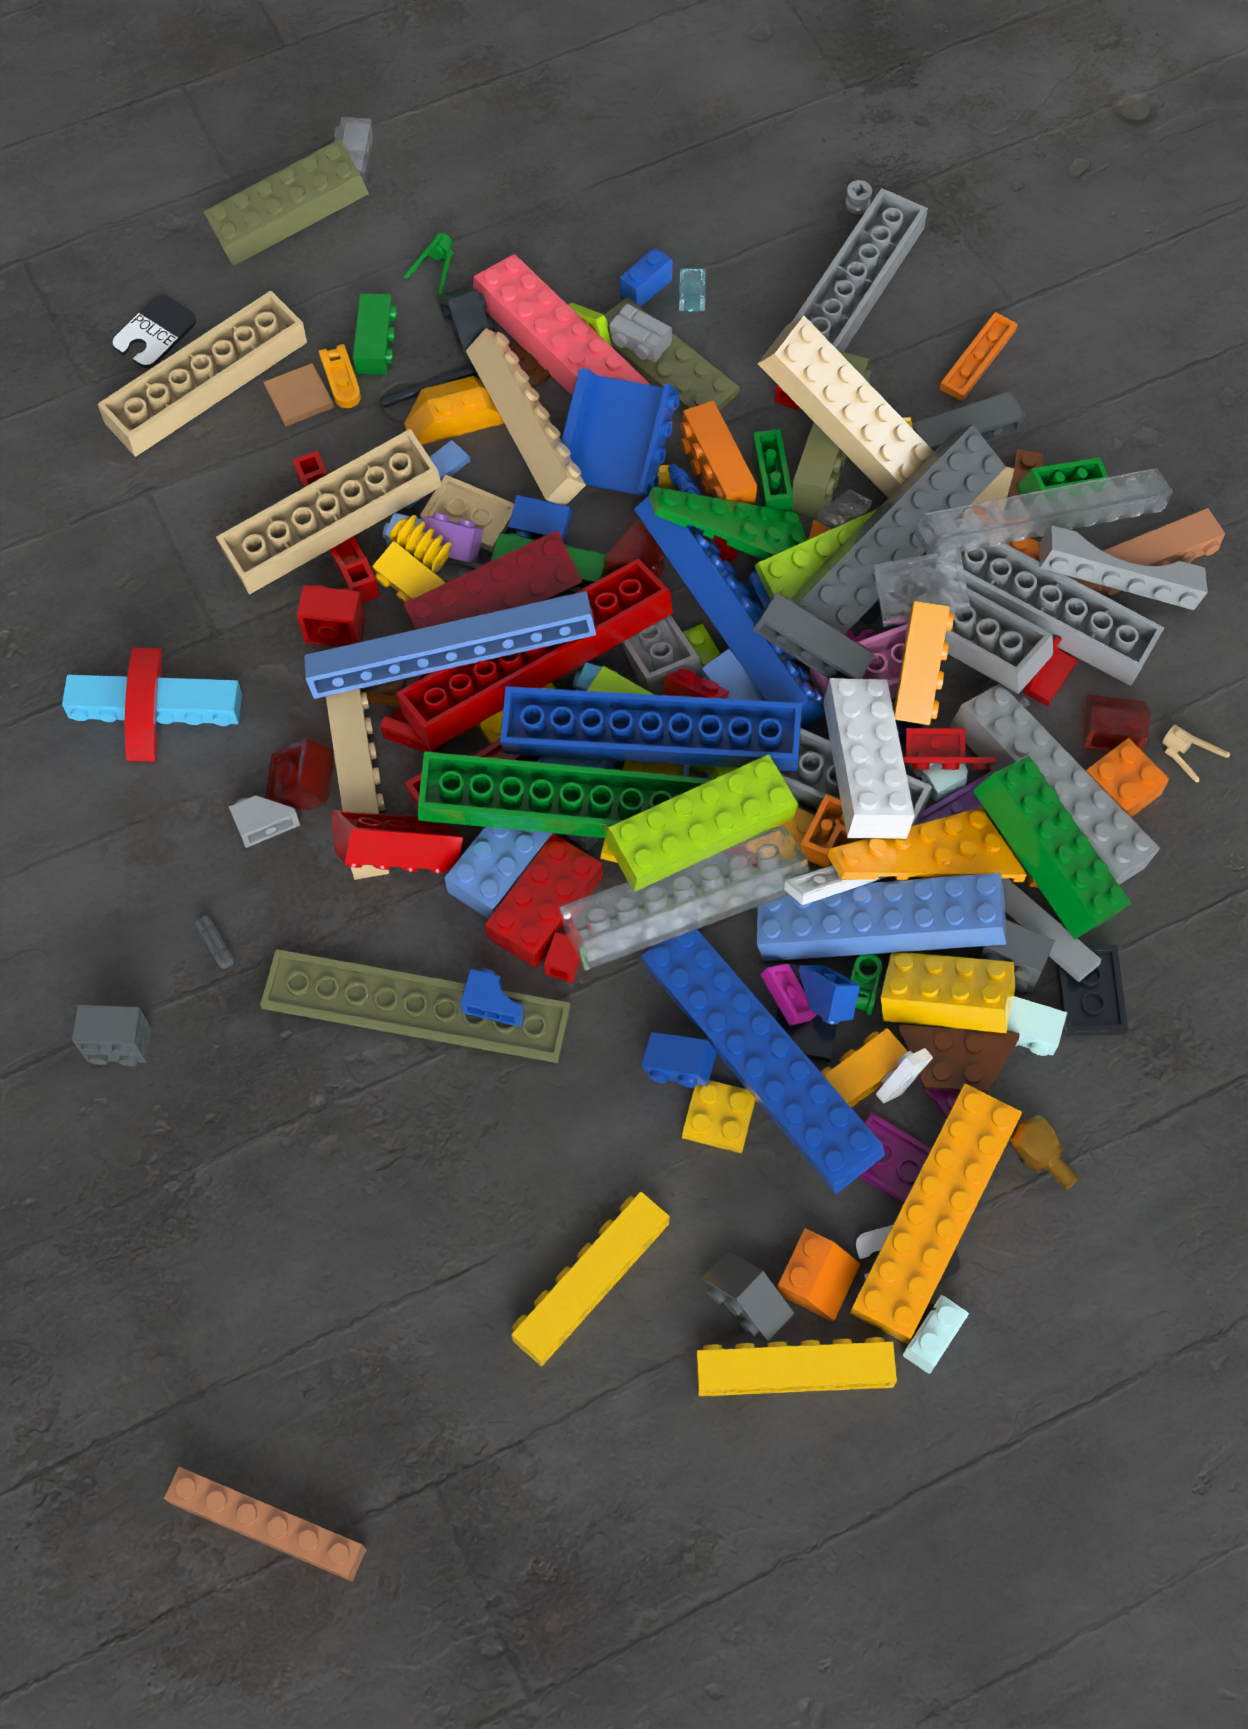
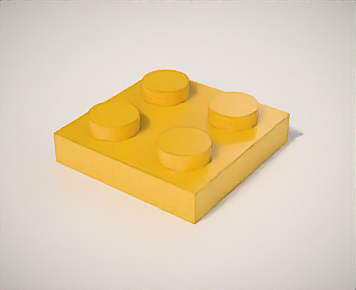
[682,1080,755,1153]

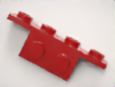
[903,728,996,770]

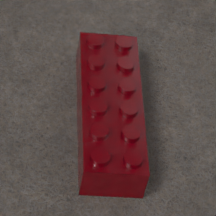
[403,530,582,630]

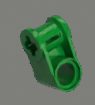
[850,954,882,1016]

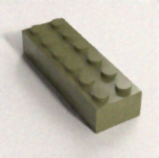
[203,139,369,266]
[792,351,872,520]

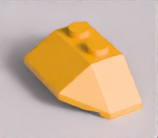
[404,376,504,445]

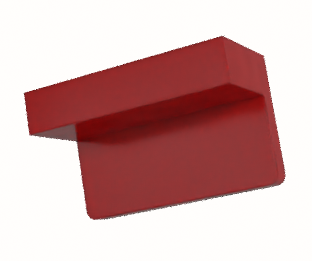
[1023,636,1078,707]
[380,708,441,753]

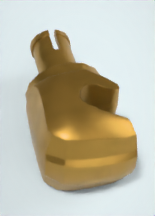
[1009,1115,1081,1191]

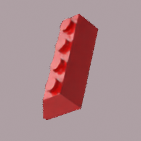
[331,810,463,873]

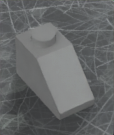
[229,796,300,848]

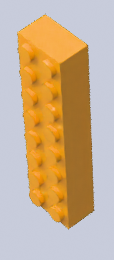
[850,1084,1022,1344]

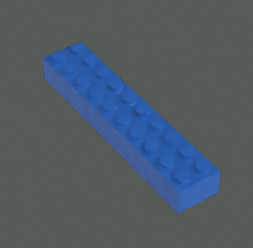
[634,487,825,730]
[500,687,802,771]
[641,920,885,1195]

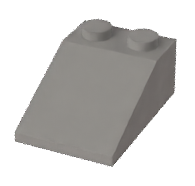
[620,615,701,695]

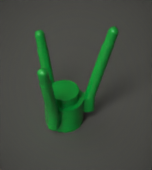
[403,232,454,296]

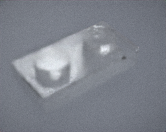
[817,489,872,530]

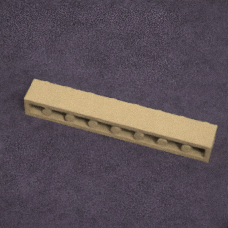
[466,328,586,506]
[326,688,389,880]

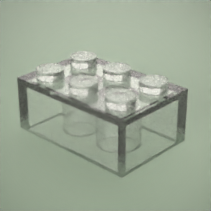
[873,549,970,627]

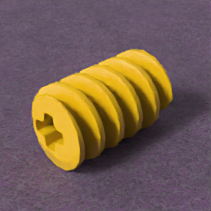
[389,515,452,574]

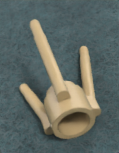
[1162,724,1230,782]

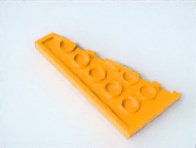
[827,807,1027,882]

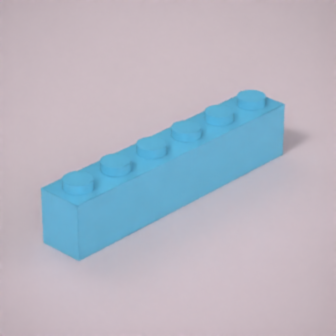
[62,675,242,726]

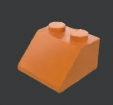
[777,1228,860,1322]

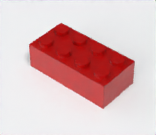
[485,833,603,969]

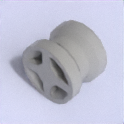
[845,180,872,214]

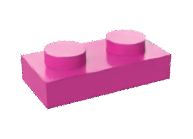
[760,964,817,1026]

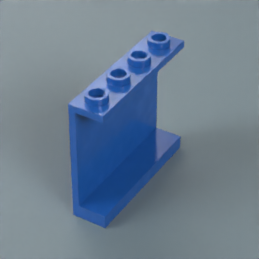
[562,368,679,497]

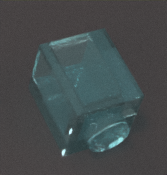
[679,268,706,312]

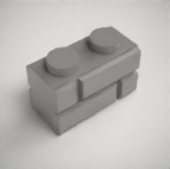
[610,303,672,363]

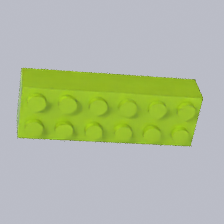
[606,754,798,892]

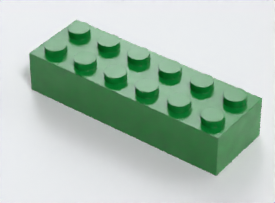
[972,756,1131,940]

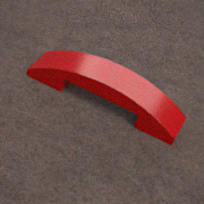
[125,648,162,762]

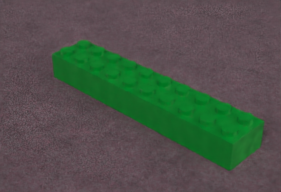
[418,752,713,838]

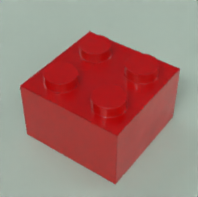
[297,585,366,647]

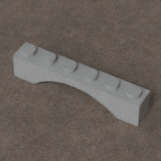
[1039,525,1208,610]

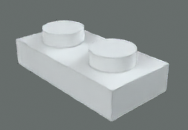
[876,1048,933,1104]

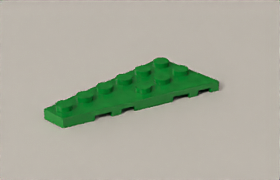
[648,487,807,560]

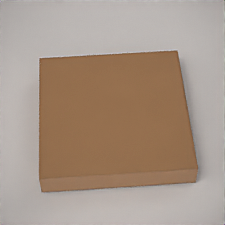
[263,363,334,427]

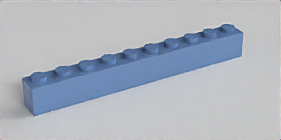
[305,591,596,699]

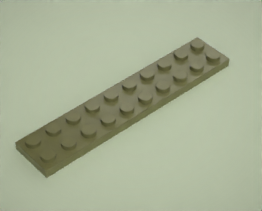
[260,949,571,1063]

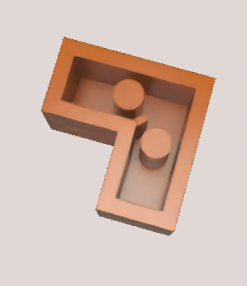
[801,794,867,868]

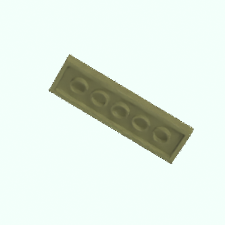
[604,297,740,411]

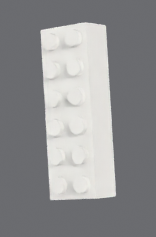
[823,678,915,839]

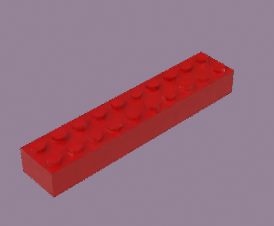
[396,558,673,750]

